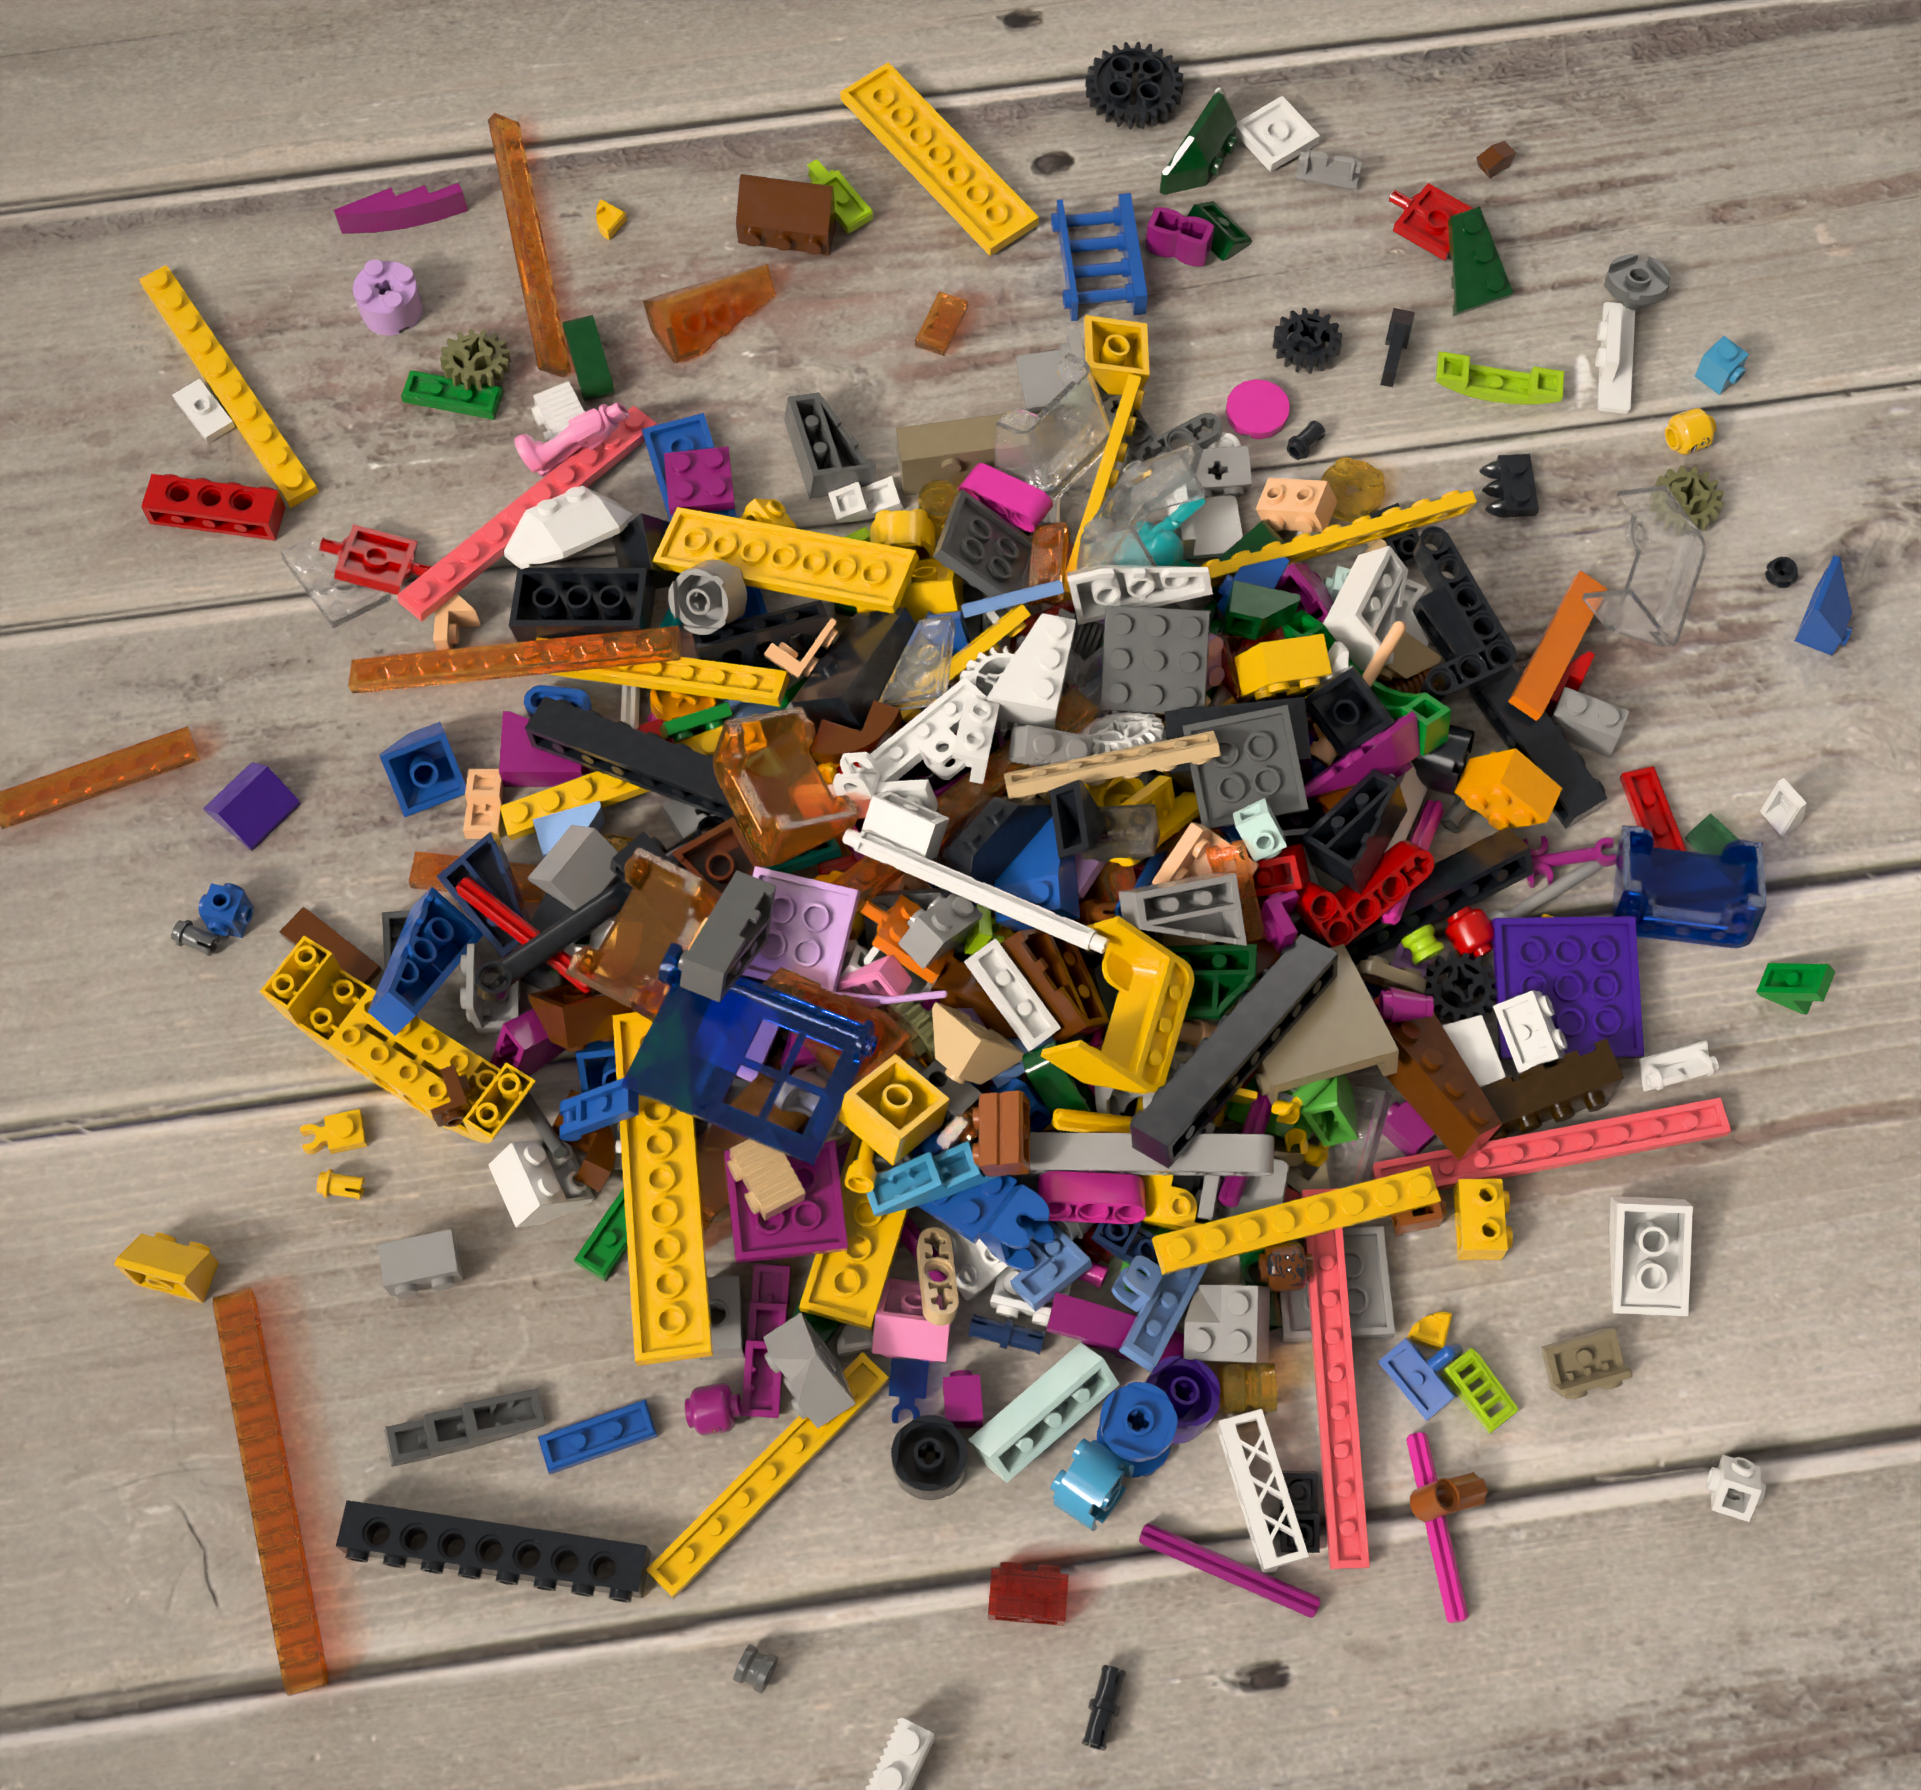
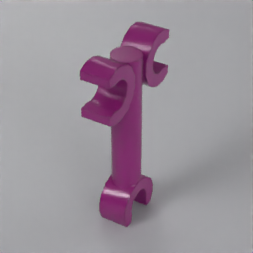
[1523,836,1616,888]

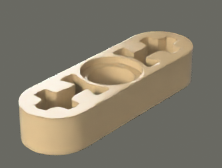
[916,1227,959,1326]

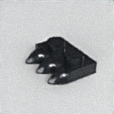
[1479,454,1539,518]

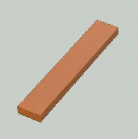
[1508,570,1607,721]

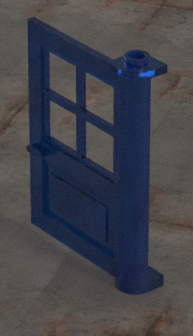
[621,942,879,1166]

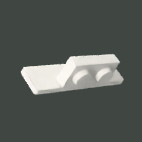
[1595,302,1635,414]

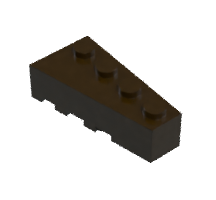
[1480,1038,1624,1141]

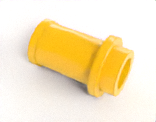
[316,1169,365,1200]

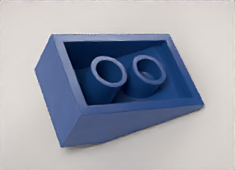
[994,818,1080,932]

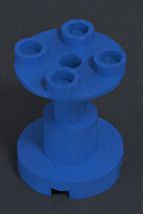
[1096,1382,1178,1478]

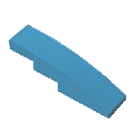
[866,1141,1000,1217]

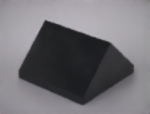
[613,513,680,589]
[1305,665,1395,757]

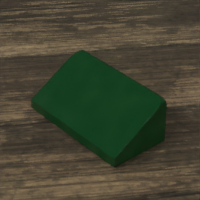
[1187,201,1252,261]

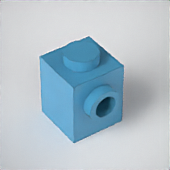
[1695,336,1749,395]

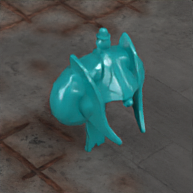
[1112,494,1206,567]

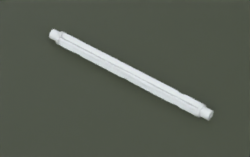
[843,828,1109,954]

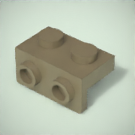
[1541,1327,1633,1399]

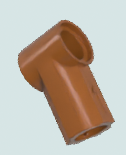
[1410,1472,1488,1522]

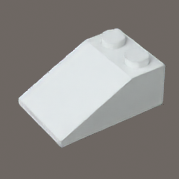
[1609,1196,1693,1316]

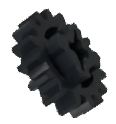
[1272,308,1343,374]
[1423,951,1497,1023]

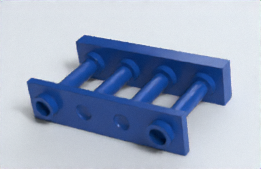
[1051,193,1148,321]

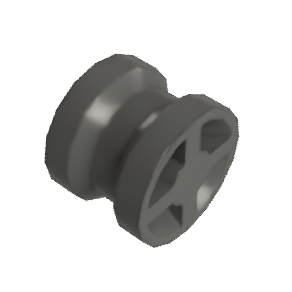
[733,1644,778,1694]

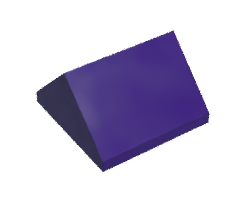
[203,762,301,851]

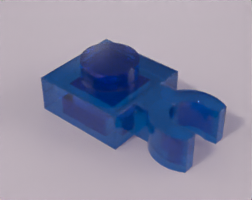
[889,1358,929,1424]

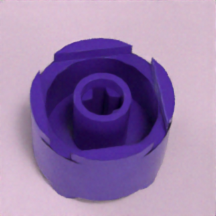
[1145,1356,1221,1446]

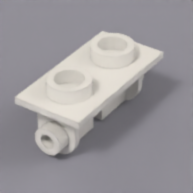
[1639,1040,1719,1092]

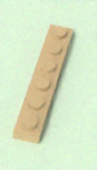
[1004,731,1221,800]

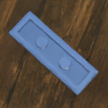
[961,580,1064,618]

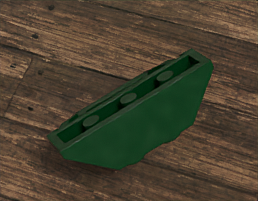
[1160,87,1238,195]
[1164,944,1257,1020]

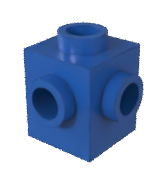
[198,883,254,938]

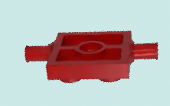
[1389,183,1473,261]
[319,524,432,595]

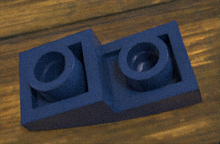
[1091,1222,1159,1275]

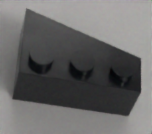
[1301,769,1408,895]

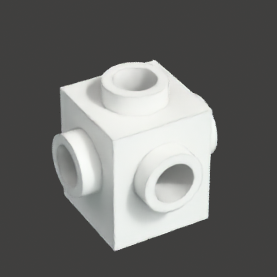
[1706,1455,1766,1522]

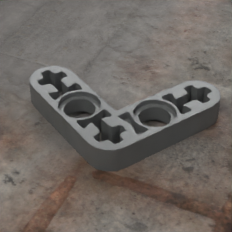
[1105,395,1222,475]

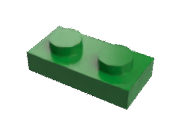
[659,702,732,743]

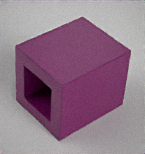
[1380,1101,1437,1157]
[942,1370,983,1429]

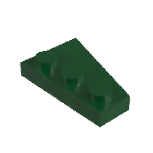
[1448,206,1514,317]

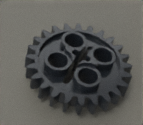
[1085,42,1184,129]

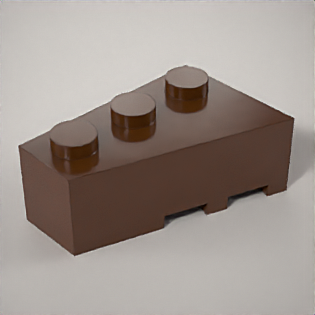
[1000,928,1110,1044]

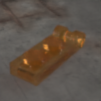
[1026,522,1069,606]
[1206,840,1266,945]

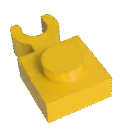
[300,1109,367,1154]

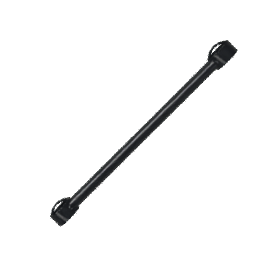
[474,816,725,1001]

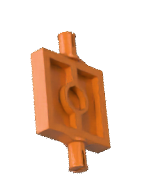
[860,895,964,984]

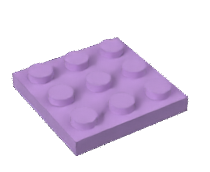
[742,866,861,997]

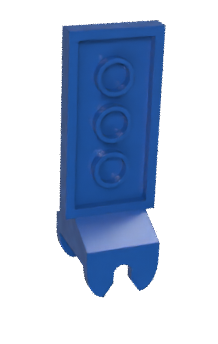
[856,1129,1055,1271]

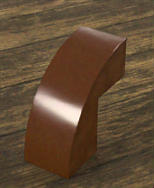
[810,700,903,765]
[931,963,1019,1038]
[552,1089,616,1192]

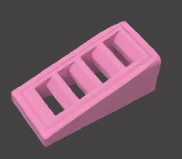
[836,955,912,996]

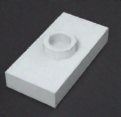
[172,379,235,444]

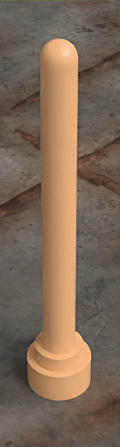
[1310,621,1406,768]

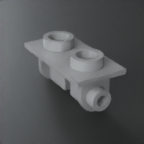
[1296,149,1362,190]

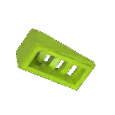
[1441,1347,1519,1434]

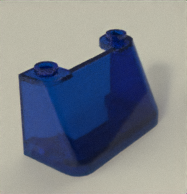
[1612,825,1767,948]

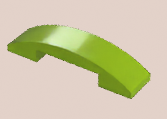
[1435,351,1564,405]

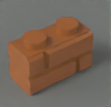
[972,1091,1030,1177]

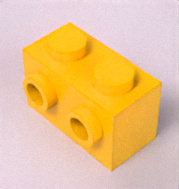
[1453,1179,1513,1260]

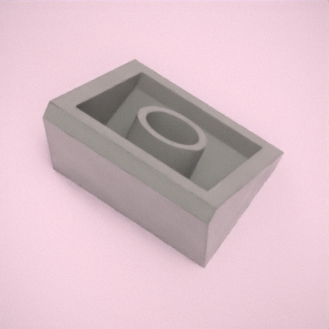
[528,825,619,911]

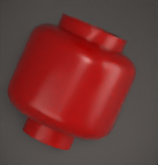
[1445,906,1494,958]

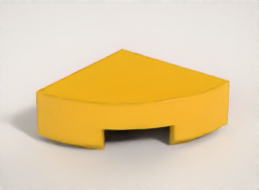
[596,199,628,241]
[1407,1312,1452,1350]

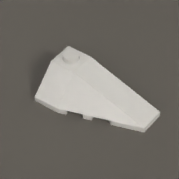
[1067,565,1213,625]

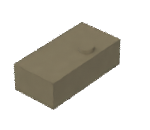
[896,410,1032,496]

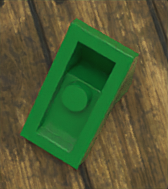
[1756,963,1835,1015]

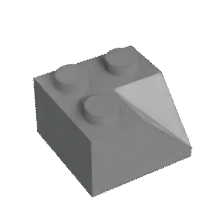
[1184,1285,1270,1363]
[763,1313,856,1429]

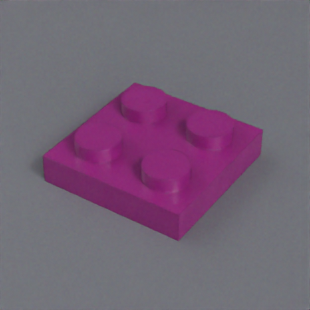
[664,446,735,516]

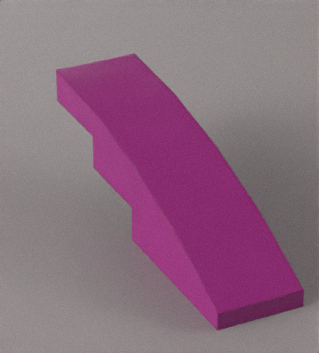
[333,183,468,234]
[742,1264,791,1418]
[1046,1292,1192,1364]

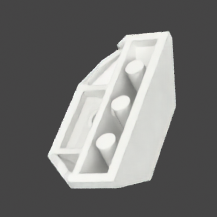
[504,486,634,569]

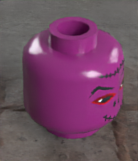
[685,1383,742,1436]

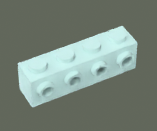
[968,1342,1120,1483]

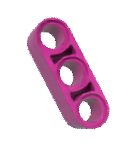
[958,463,1053,532]
[1038,1171,1146,1224]

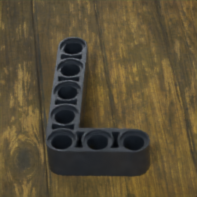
[1413,526,1517,705]

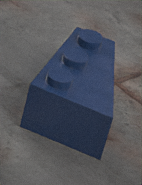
[436,832,531,958]

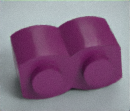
[1145,207,1214,267]

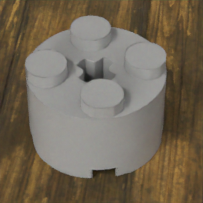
[668,559,747,635]

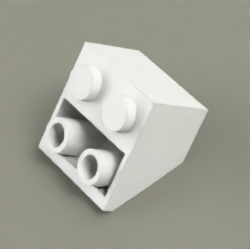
[488,1139,595,1228]

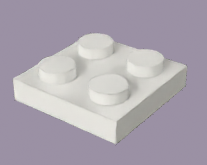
[1235,96,1320,172]

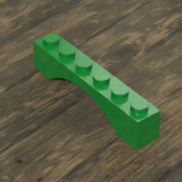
[1277,610,1451,757]

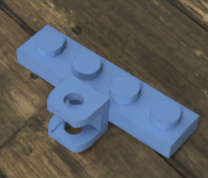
[1111,1256,1209,1372]

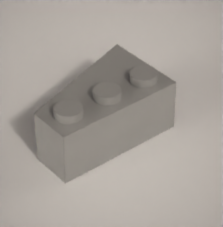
[1118,872,1247,946]

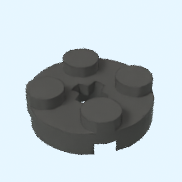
[1604,254,1670,310]

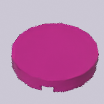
[1225,379,1290,439]

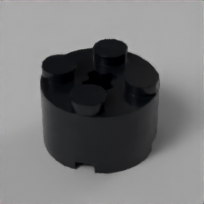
[1411,724,1475,796]
[891,1415,968,1500]

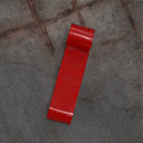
[1295,840,1434,947]

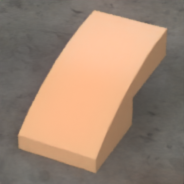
[463,769,503,839]

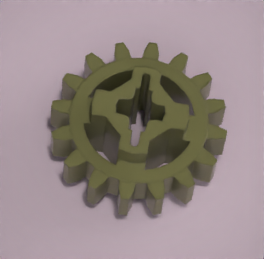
[440,329,511,391]
[1650,465,1724,534]
[886,1001,936,1066]

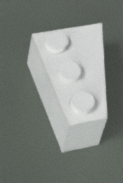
[1323,546,1408,671]
[987,613,1076,729]

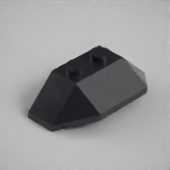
[936,796,1052,904]

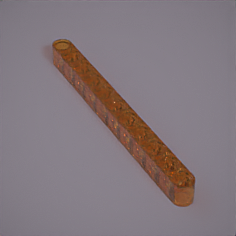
[213,1287,329,1696]

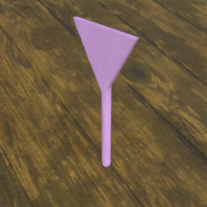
[830,990,948,1011]

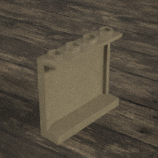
[1224,944,1399,1105]

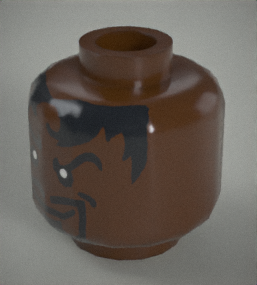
[1258,1242,1314,1292]

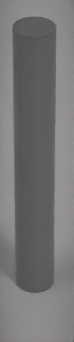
[520,1092,567,1158]

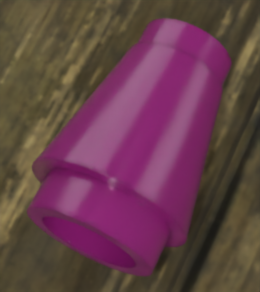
[1379,987,1434,1023]

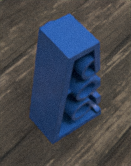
[368,887,483,1036]

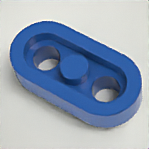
[524,685,592,717]

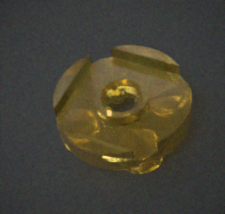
[1321,457,1385,522]

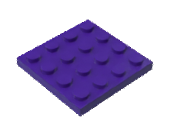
[1492,917,1644,1060]

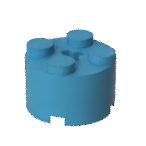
[1050,1438,1134,1531]

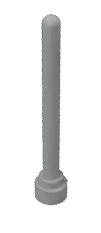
[1487,845,1623,922]

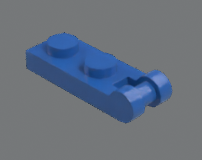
[559,1076,639,1141]

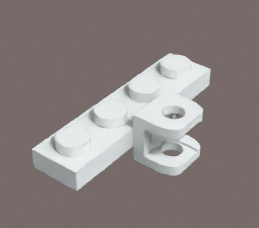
[858,677,987,782]
[794,752,939,821]

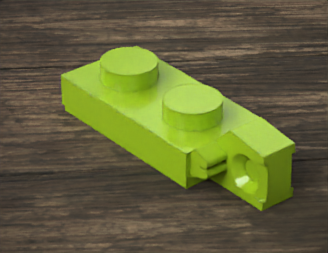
[807,159,873,234]

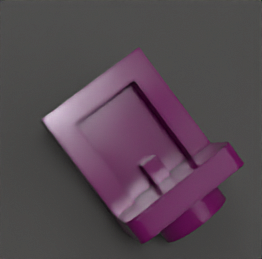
[1258,890,1299,953]

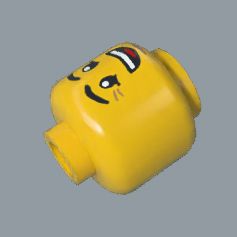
[1665,408,1717,455]

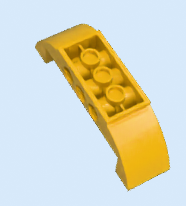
[259,936,536,1143]

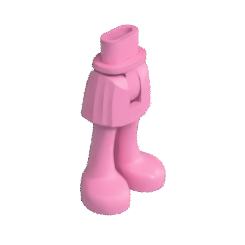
[514,402,629,477]

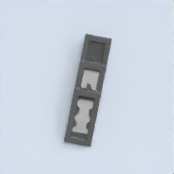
[384,1388,546,1467]

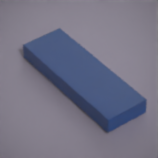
[538,1399,658,1475]

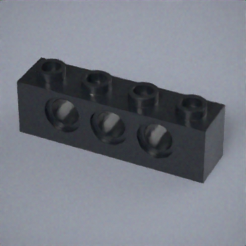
[692,600,833,668]

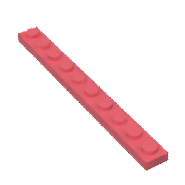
[397,406,657,622]
[1370,1098,1731,1190]
[1301,1188,1370,1570]

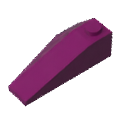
[1275,563,1364,672]
[1304,711,1420,801]

